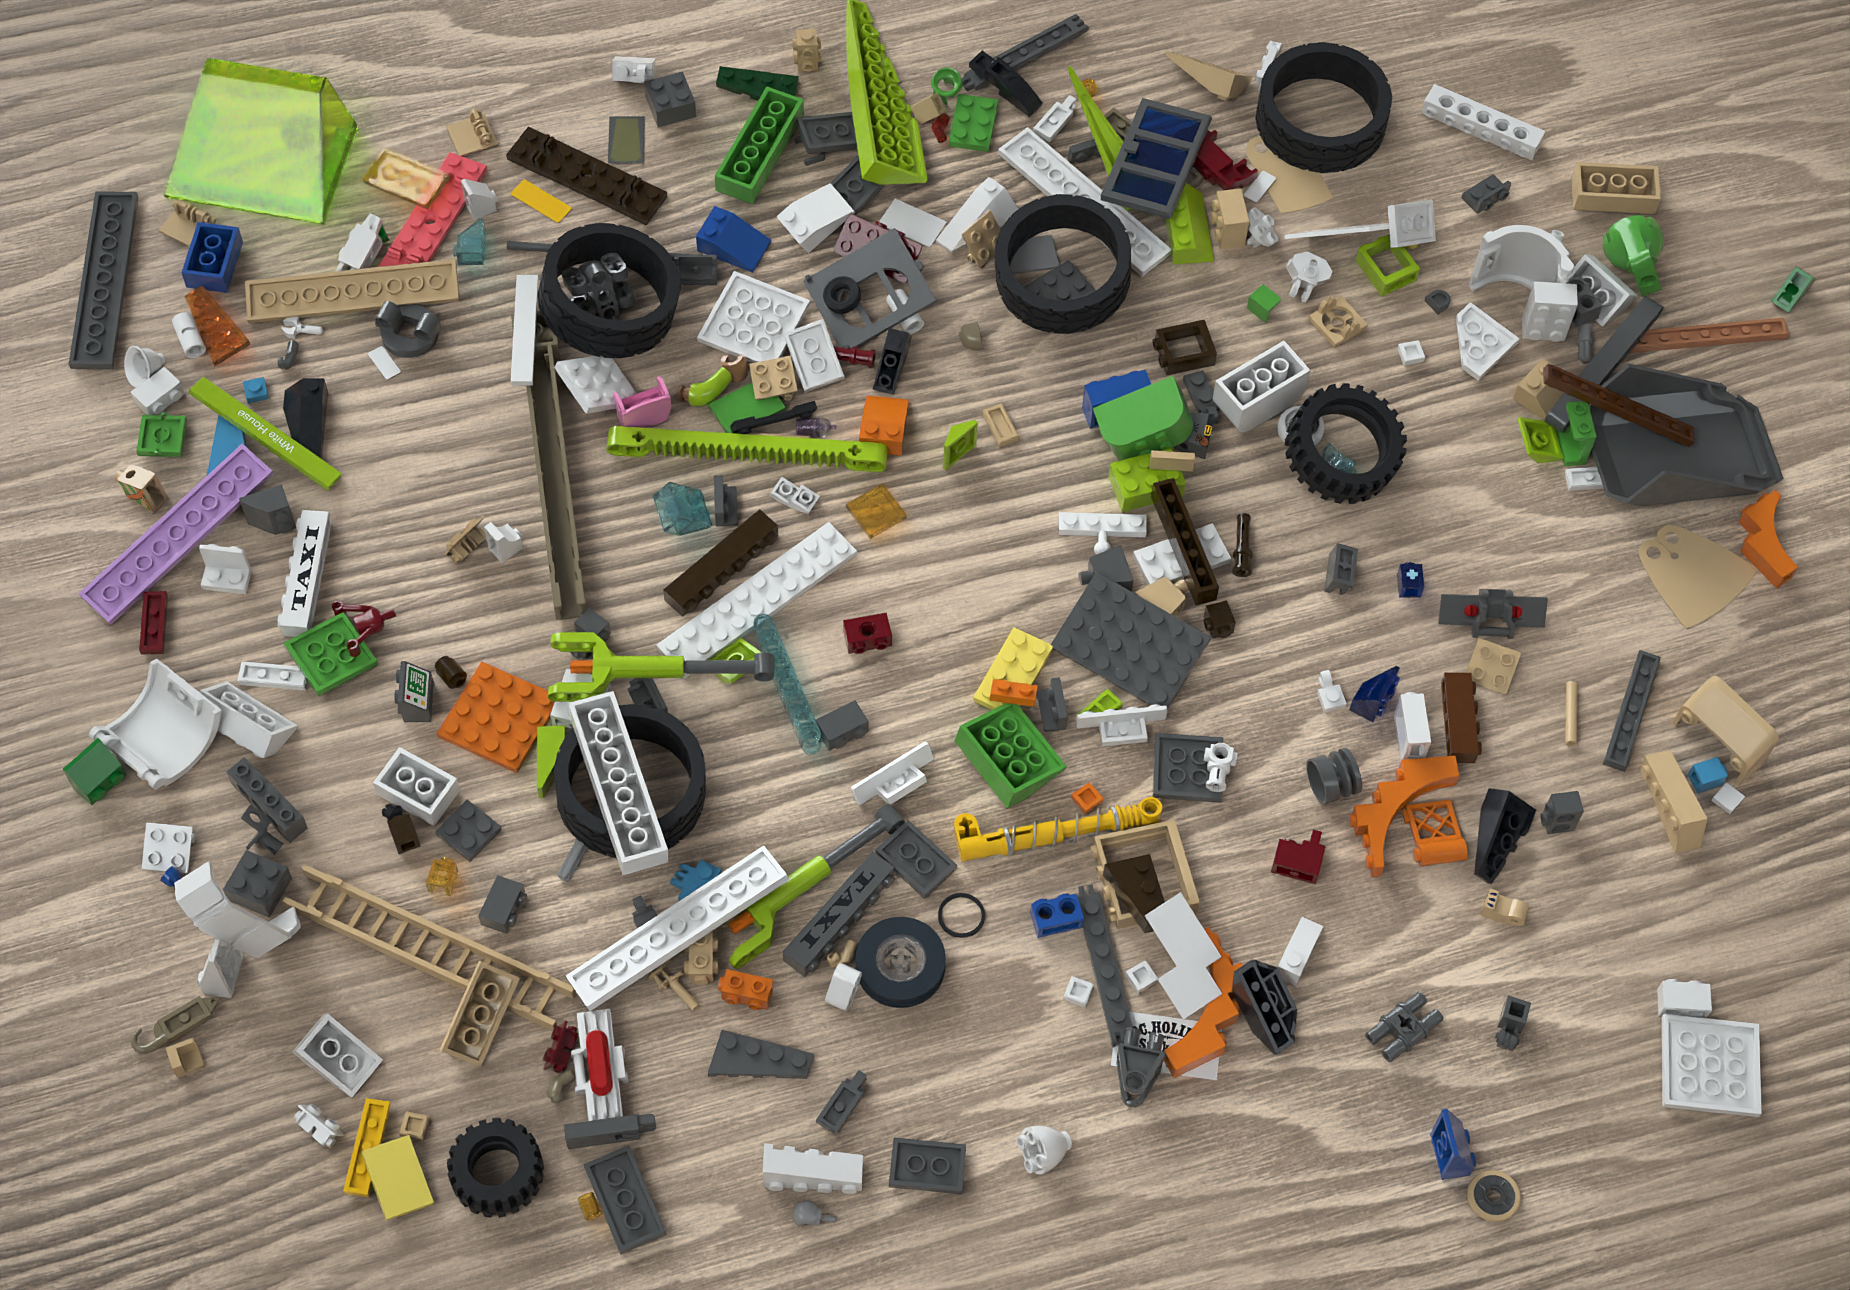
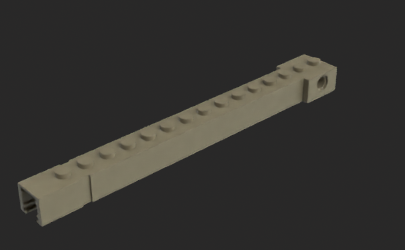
[511,311,587,620]

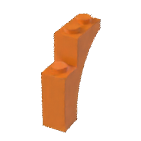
[1739,490,1798,588]

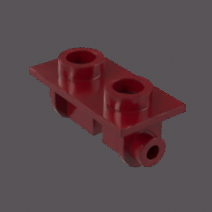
[543,1021,578,1073]

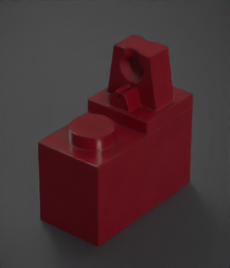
[1271,829,1326,885]

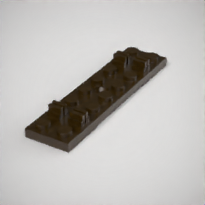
[506,126,668,225]

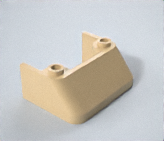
[1673,676,1779,786]

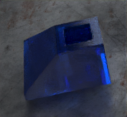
[1349,666,1401,722]

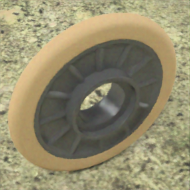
[1467,1170,1521,1222]

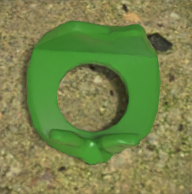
[931,67,964,105]

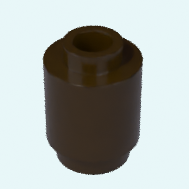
[435,656,467,689]

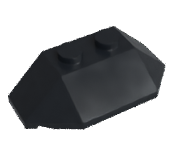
[1232,959,1297,1055]

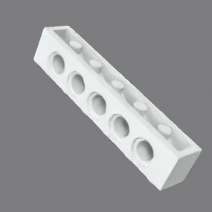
[1421,84,1545,160]

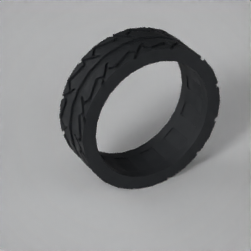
[1255,42,1392,173]
[995,194,1131,334]
[538,223,681,359]
[554,704,706,858]

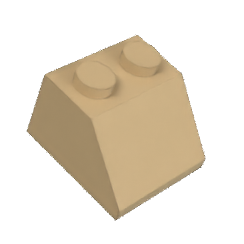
[1513,358,1564,420]

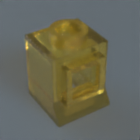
[425,857,458,896]

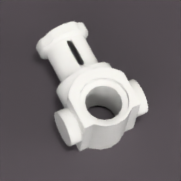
[1203,743,1237,792]

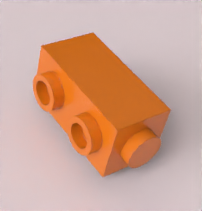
[718,969,774,1010]

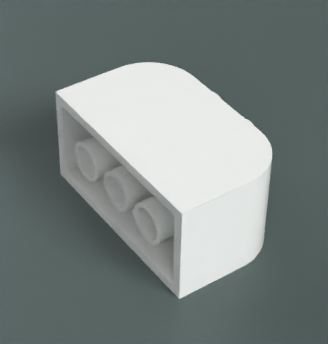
[1213,341,1310,432]

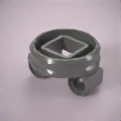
[374,301,441,358]

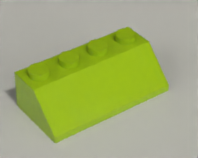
[1162,183,1214,265]

